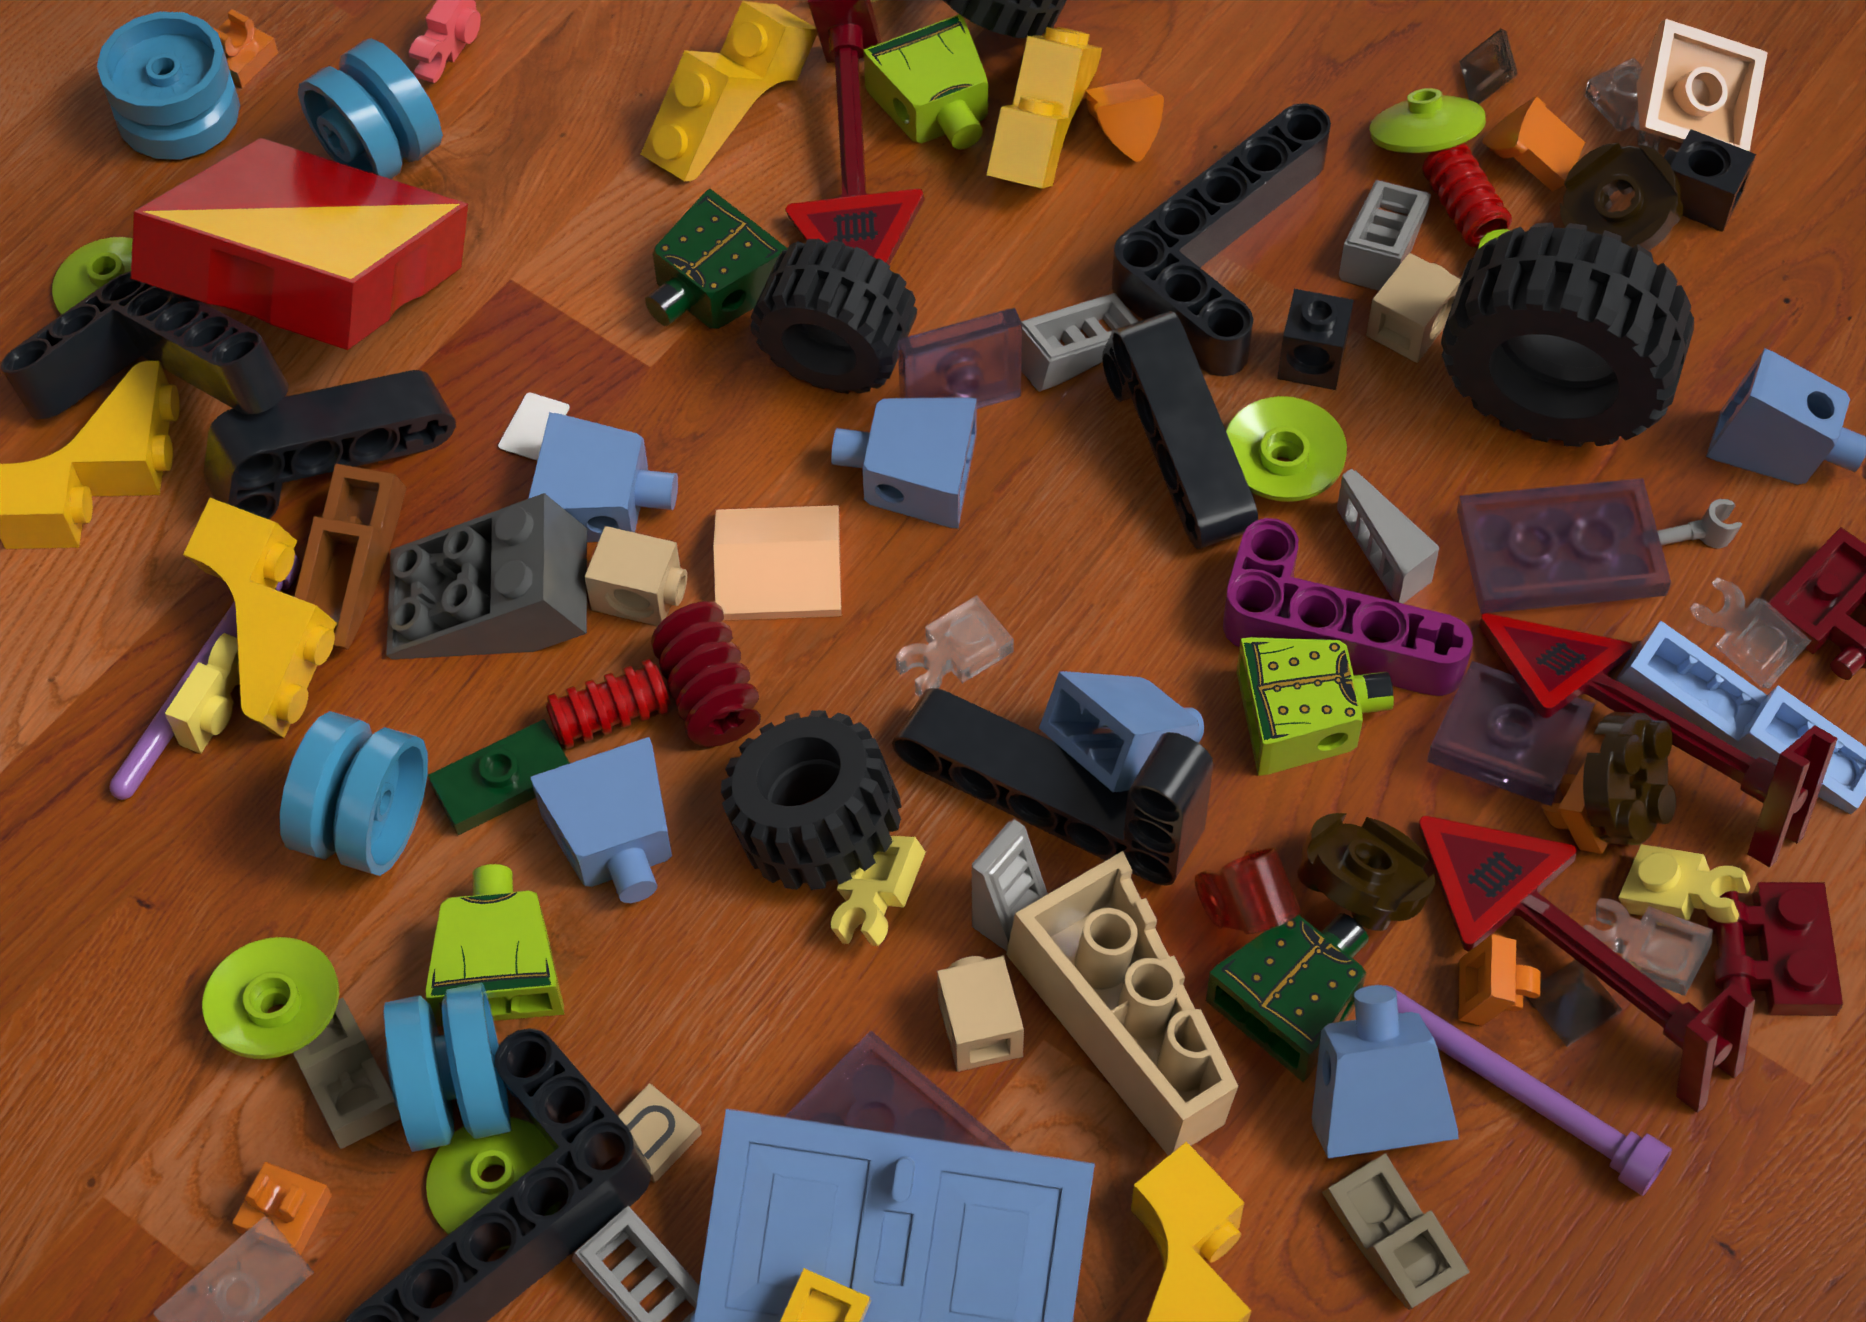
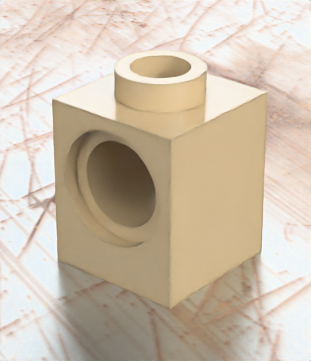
[1366,253,1461,363]
[585,526,687,626]
[937,956,1024,1072]

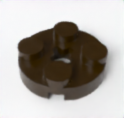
[1560,143,1683,251]
[1583,712,1676,845]
[1297,813,1435,931]

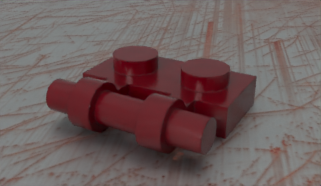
[1761,527,1866,680]
[1706,882,1843,1016]

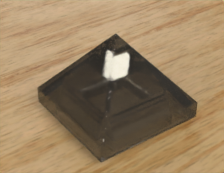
[1459,28,1518,104]
[1526,960,1622,1047]

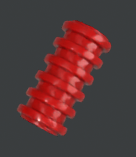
[1422,143,1512,248]
[545,659,670,749]

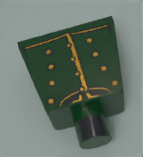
[645,188,788,329]
[1205,913,1369,1082]

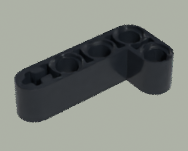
[1102,311,1258,549]
[203,370,456,520]

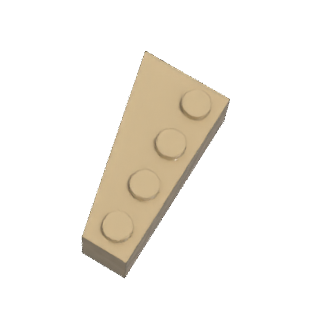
[1006,851,1238,1156]

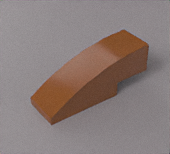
[294,464,407,650]

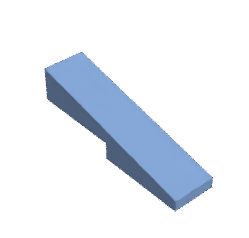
[1615,621,1866,814]

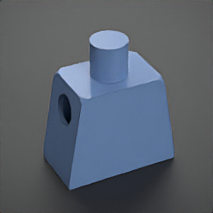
[1706,348,1866,485]
[831,397,977,529]
[528,412,678,542]
[1039,671,1204,792]
[531,737,672,903]
[1312,985,1459,1158]

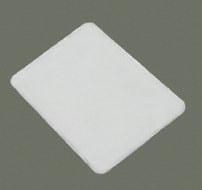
[498,393,570,461]

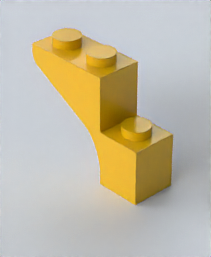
[640,1,818,181]
[987,27,1102,189]
[0,361,180,549]
[183,498,337,738]
[1131,1142,1251,1322]

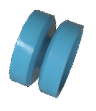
[97,12,240,159]
[298,38,443,179]
[280,711,428,876]
[384,983,511,1152]

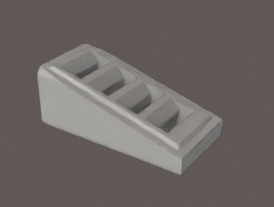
[1339,180,1431,291]
[1010,293,1139,391]
[1337,468,1439,604]
[972,819,1048,951]
[571,1206,699,1322]

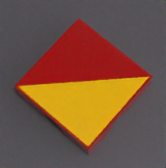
[131,138,468,350]

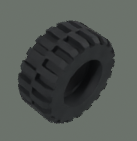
[1441,222,1694,447]

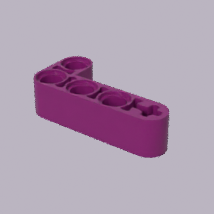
[1223,518,1473,696]

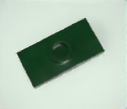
[428,719,570,835]

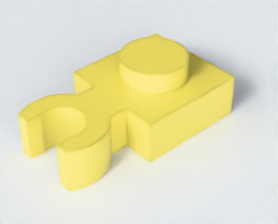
[165,633,240,754]
[831,836,926,946]
[1618,844,1750,924]

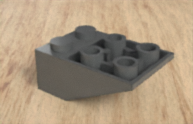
[386,493,587,660]

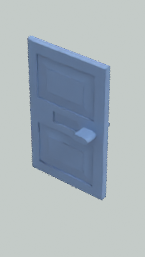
[690,1108,1095,1322]

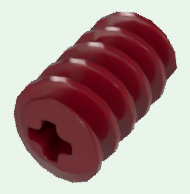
[650,601,761,747]

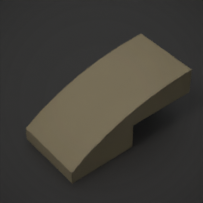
[293,998,401,1149]
[1322,1153,1470,1310]

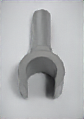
[1649,499,1743,549]

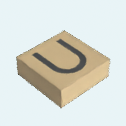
[618,1083,702,1183]

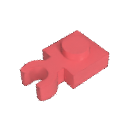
[408,0,481,83]

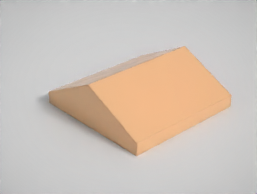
[1636,19,1768,151]
[714,505,842,621]

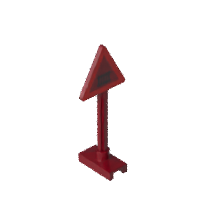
[785,0,925,265]
[1479,613,1838,868]
[1419,816,1755,1113]

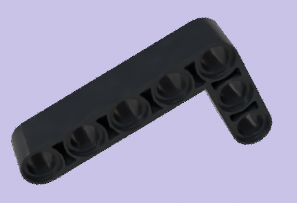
[1112,103,1331,377]
[0,271,289,420]
[892,688,1214,886]
[345,1028,651,1322]

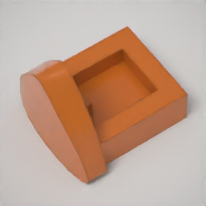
[1085,79,1164,162]
[1482,96,1585,192]

